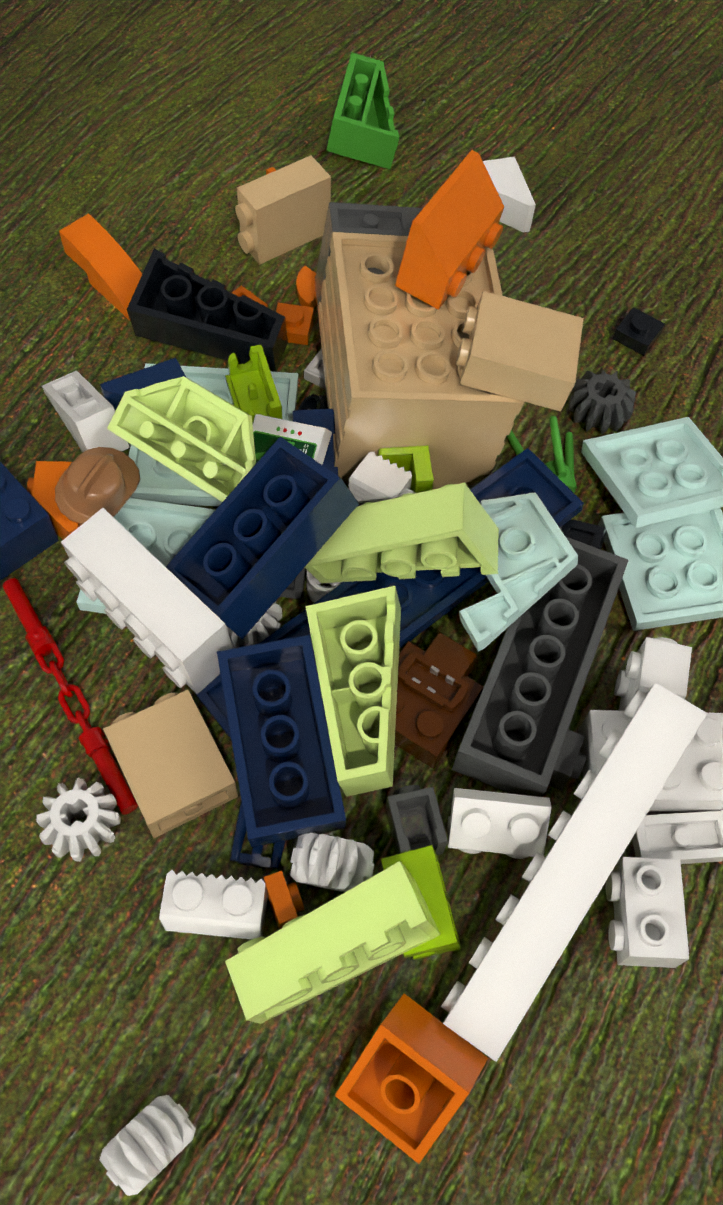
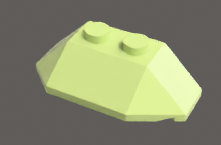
[107,376,256,502]

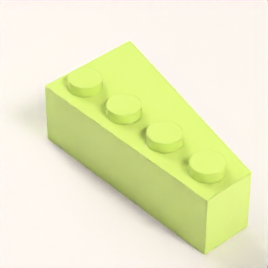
[225,861,440,1024]

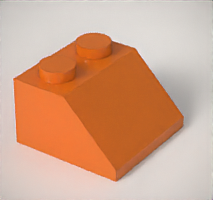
[335,993,488,1164]

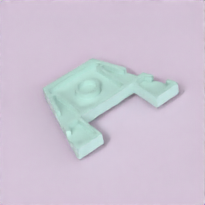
[459,492,578,651]

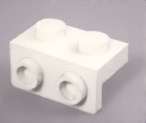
[447,788,552,859]

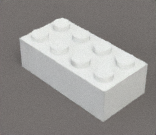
[61,508,233,694]
[579,710,723,815]

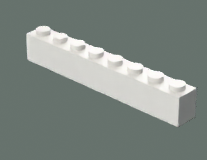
[441,682,708,1062]

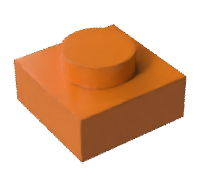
[276,302,314,345]
[263,870,304,930]

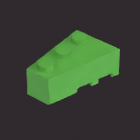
[326,52,400,170]

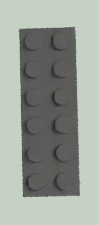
[452,536,628,797]

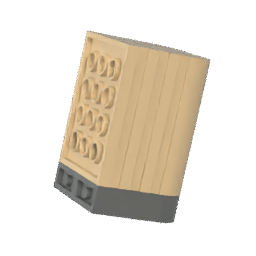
[315,202,524,490]

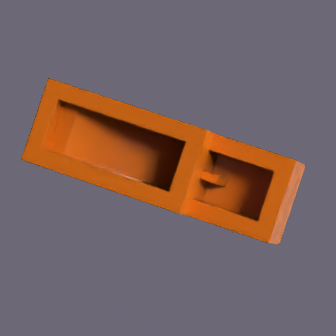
[59,213,142,320]

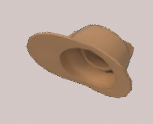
[55,447,140,524]

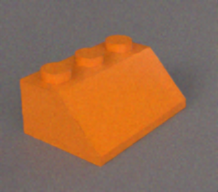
[395,150,504,310]

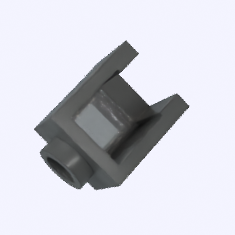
[385,785,448,855]

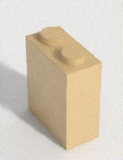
[235,155,331,265]
[456,291,584,412]
[103,690,238,839]

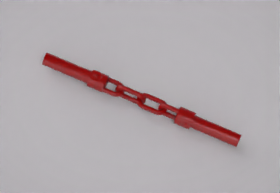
[2,578,138,815]

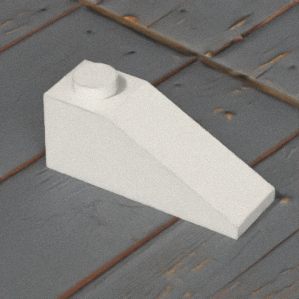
[42,370,130,452]

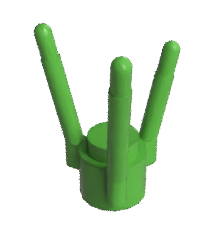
[507,415,577,493]

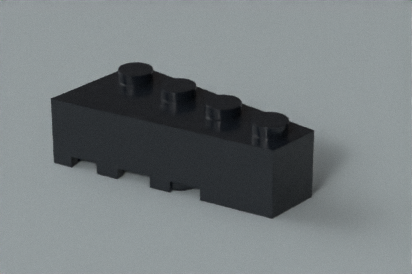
[127,248,288,372]

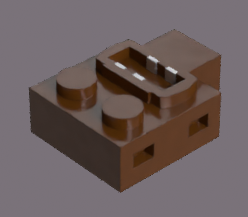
[395,632,484,769]

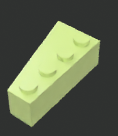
[305,482,499,583]
[306,586,401,797]

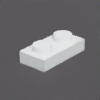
[632,810,723,864]

